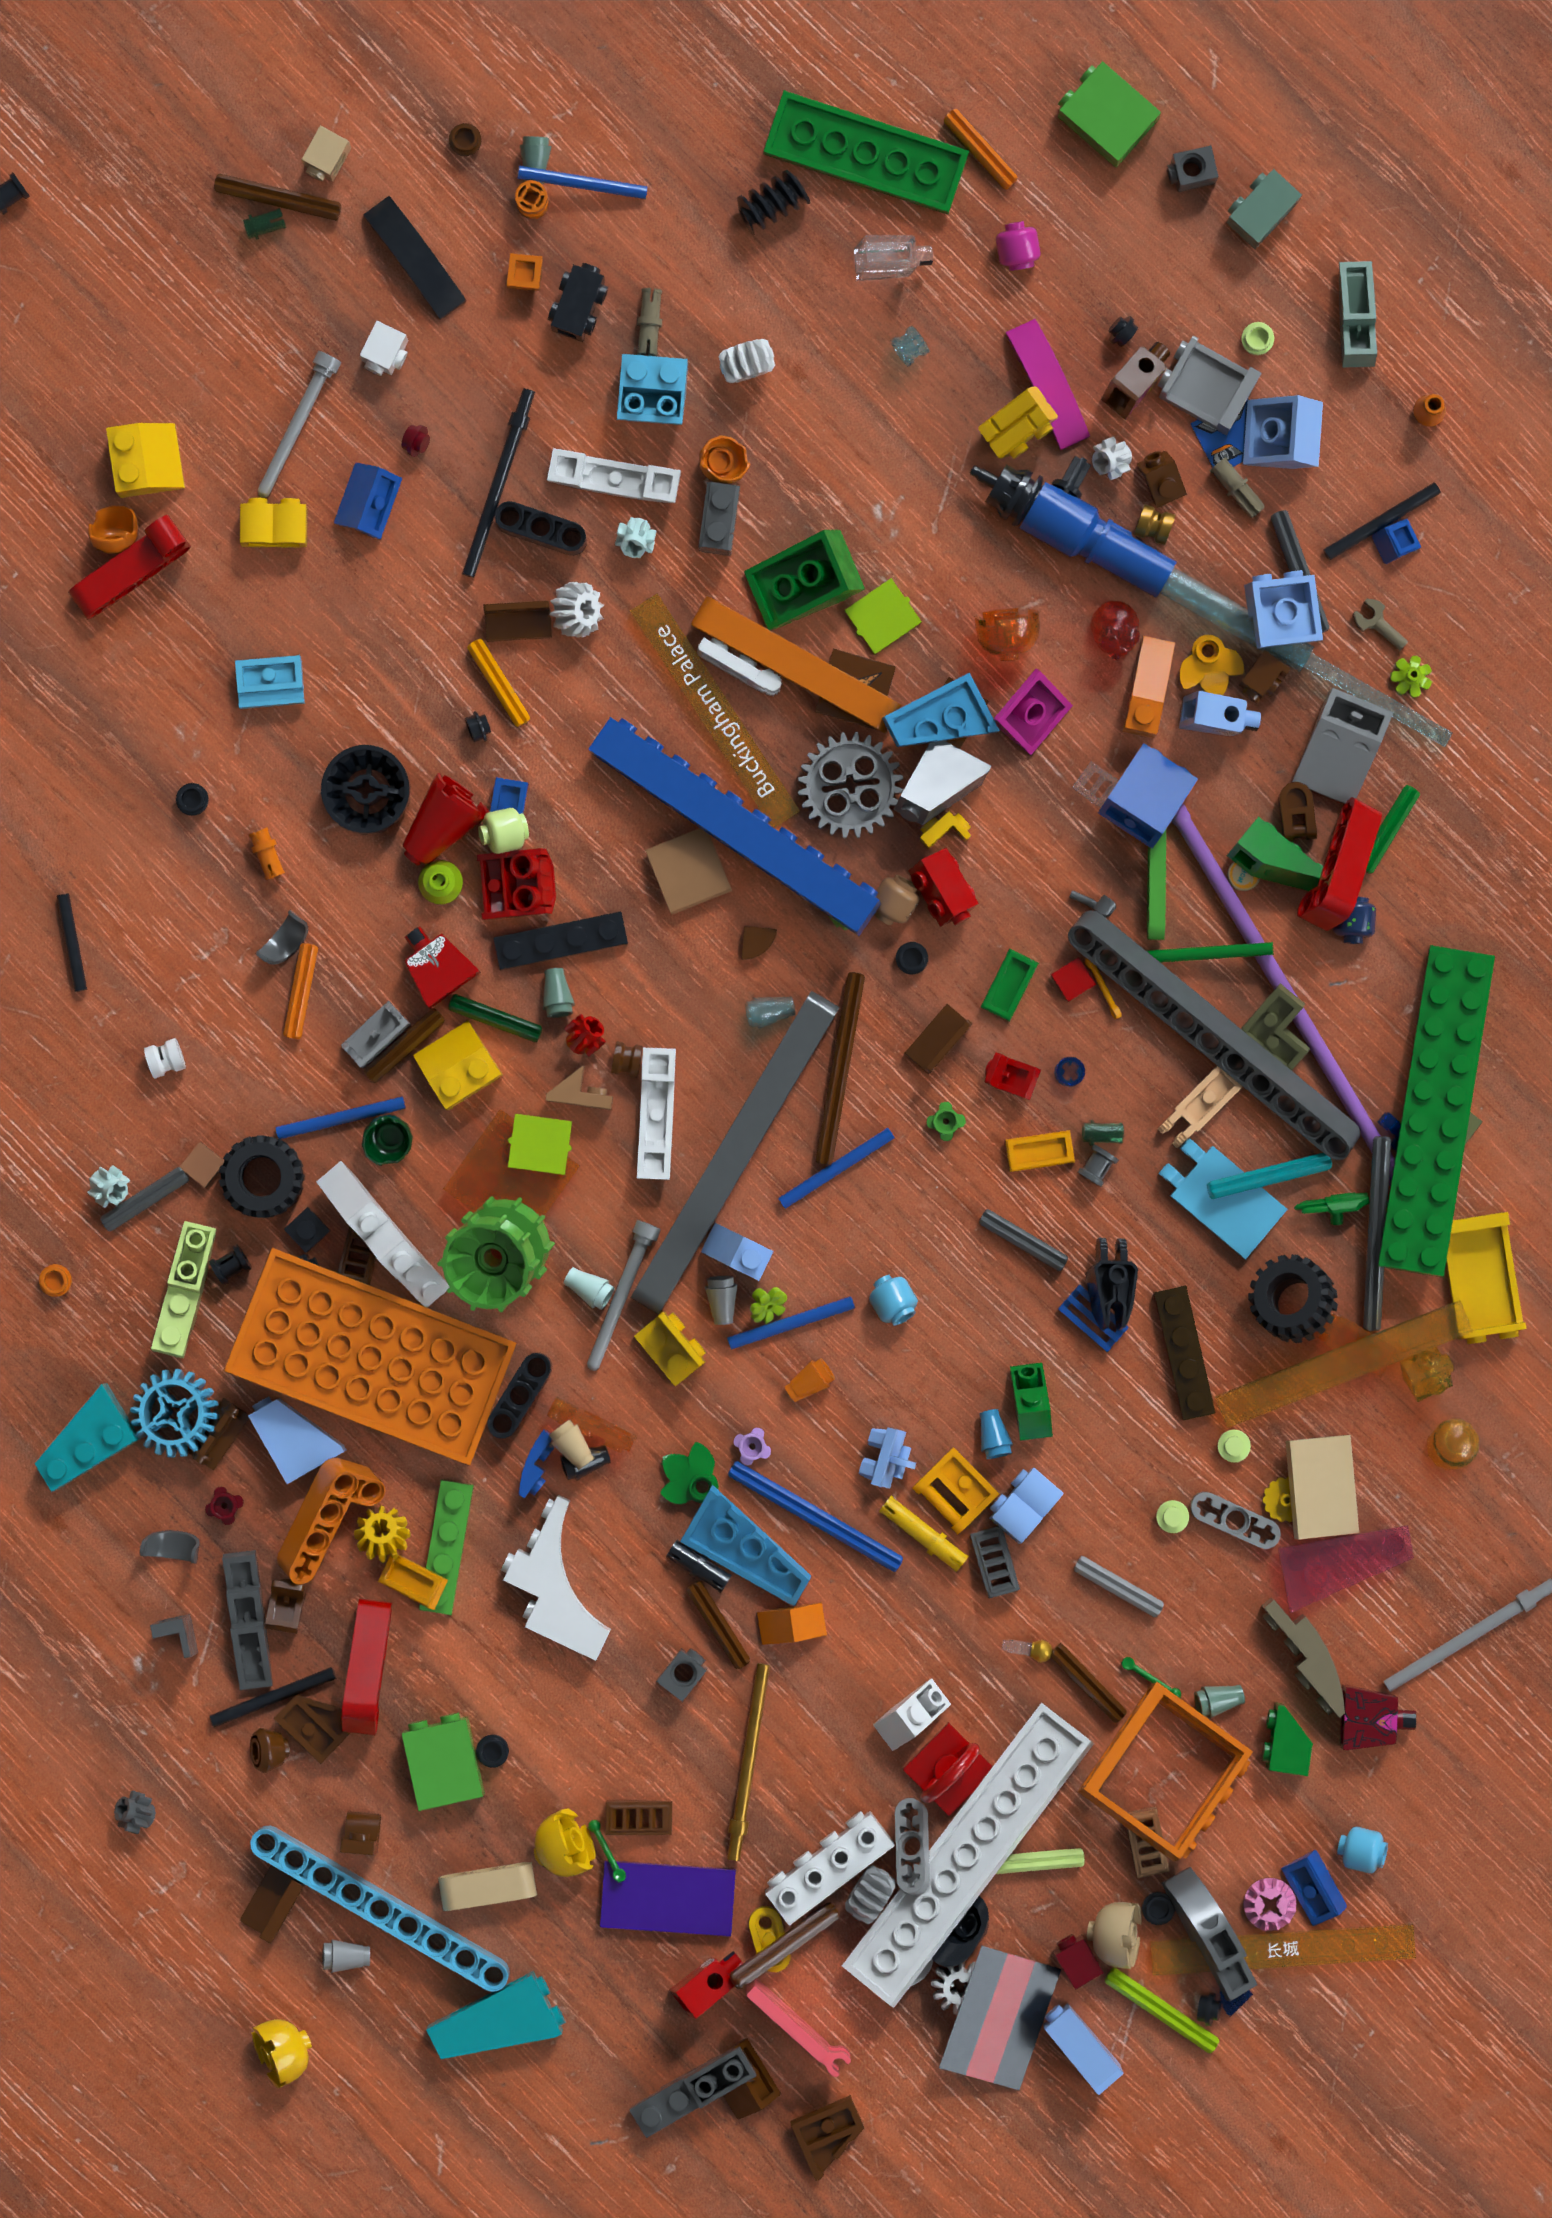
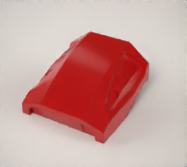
[477,848,556,920]

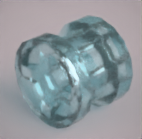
[890,325,930,367]

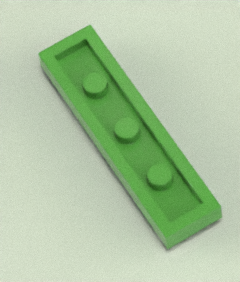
[419,1480,474,1615]

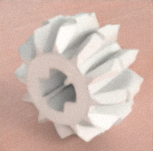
[719,339,775,383]
[549,582,604,637]
[931,1962,975,2015]

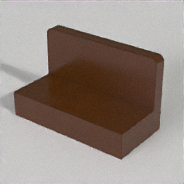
[483,601,552,642]
[904,1004,973,1074]
[240,1865,305,1944]
[707,2038,781,2119]

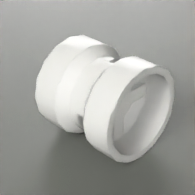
[144,1038,186,1079]

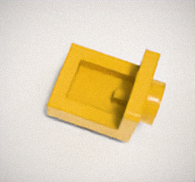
[919,811,971,849]

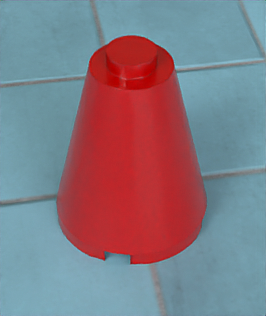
[402,773,489,865]

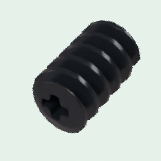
[737,170,810,235]

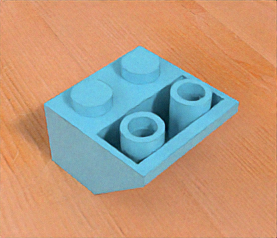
[617,354,688,425]

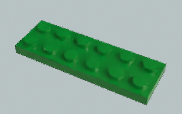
[763,90,969,215]

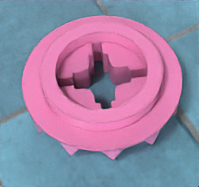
[1243,1878,1296,1931]

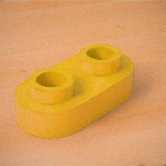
[749,1906,791,1972]

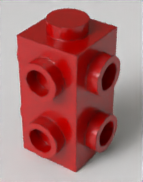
[908,847,979,927]

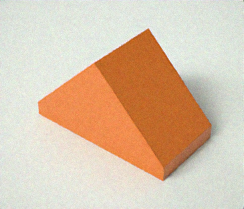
[757,1602,827,1645]

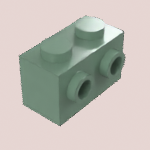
[1227,169,1302,249]

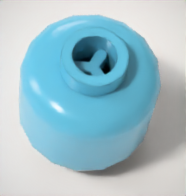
[869,1275,918,1326]
[1337,1827,1388,1874]

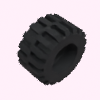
[219,1135,305,1218]
[1248,1254,1338,1343]

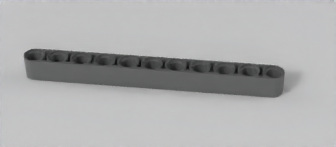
[1068,910,1360,1160]
[631,991,840,1314]

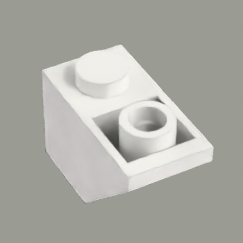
[873,1678,951,1751]

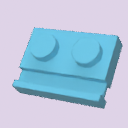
[235,655,305,709]

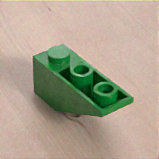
[1226,816,1324,891]

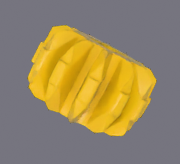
[354,1505,411,1563]

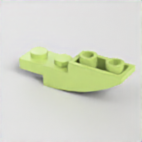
[151,1221,216,1359]

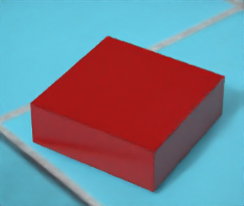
[1051,957,1096,1002]

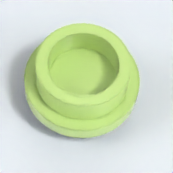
[1241,322,1274,355]
[1217,1429,1251,1462]
[1156,1500,1189,1533]

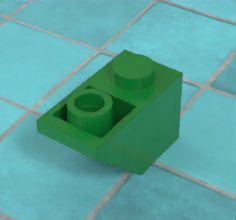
[1010,1363,1053,1441]
[1262,1702,1313,1776]

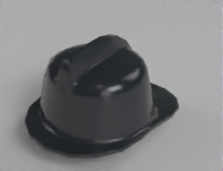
[932,1896,989,1967]

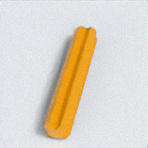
[467,639,530,727]

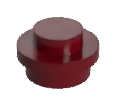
[401,425,430,457]

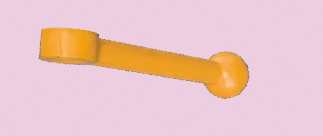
[1085,958,1122,1020]

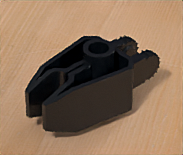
[1085,1238,1138,1331]

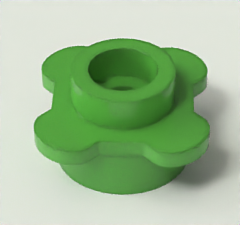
[926,1102,966,1141]

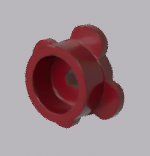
[205,1486,244,1525]

